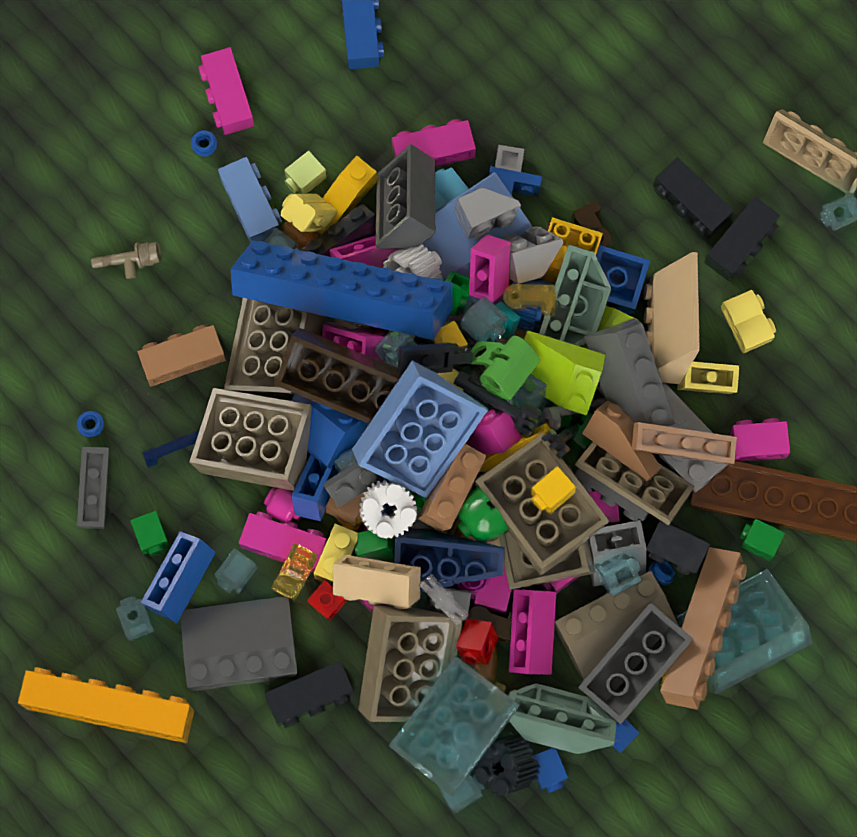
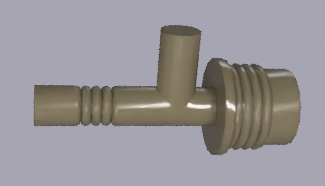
[91,242,162,279]

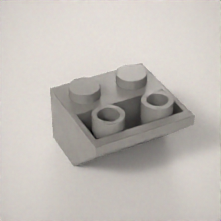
[454,188,521,240]
[501,227,563,284]
[588,520,646,587]

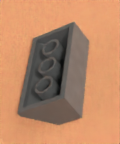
[376,144,436,249]
[584,318,675,427]
[579,603,693,724]

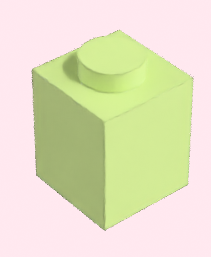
[285,151,326,194]

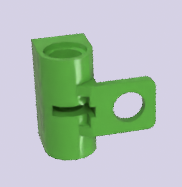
[469,336,541,400]

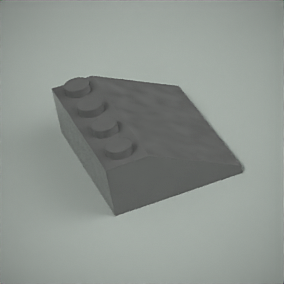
[181,596,299,692]

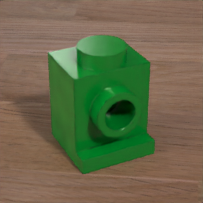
[445,270,470,316]

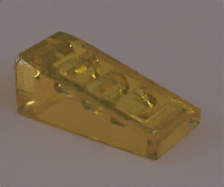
[271,544,318,600]

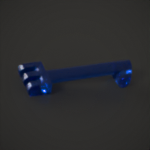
[141,430,200,468]

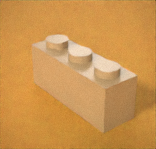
[333,555,420,609]

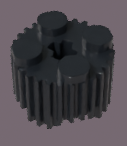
[475,734,540,796]

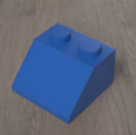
[596,245,650,311]
[307,401,367,468]

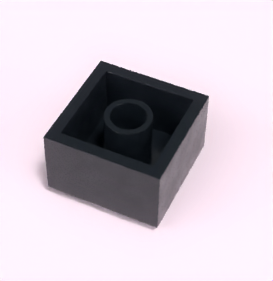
[646,520,710,575]

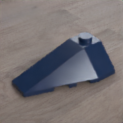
[394,528,505,592]

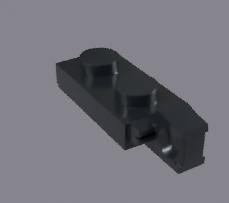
[397,343,473,376]

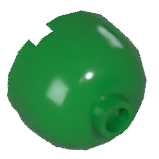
[457,487,509,543]

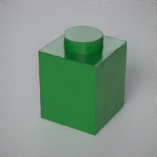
[130,511,170,556]
[740,519,785,562]
[355,530,396,563]

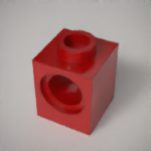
[307,580,348,622]
[456,618,498,665]

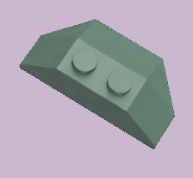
[539,245,611,346]
[506,683,617,754]

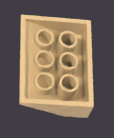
[763,109,857,197]
[643,252,699,384]

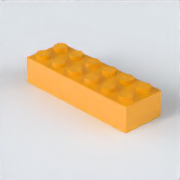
[18,667,194,743]

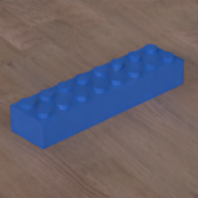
[231,241,453,340]

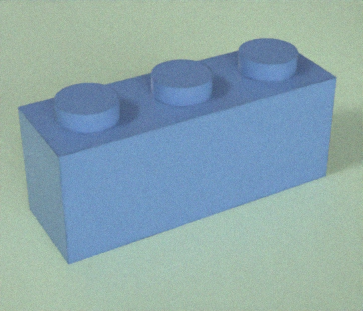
[218,157,282,243]

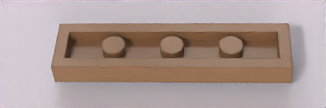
[632,422,737,464]

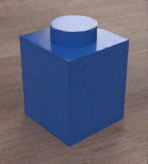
[534,748,568,793]

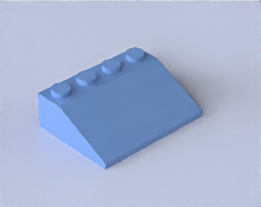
[422,172,532,281]
[352,361,488,498]

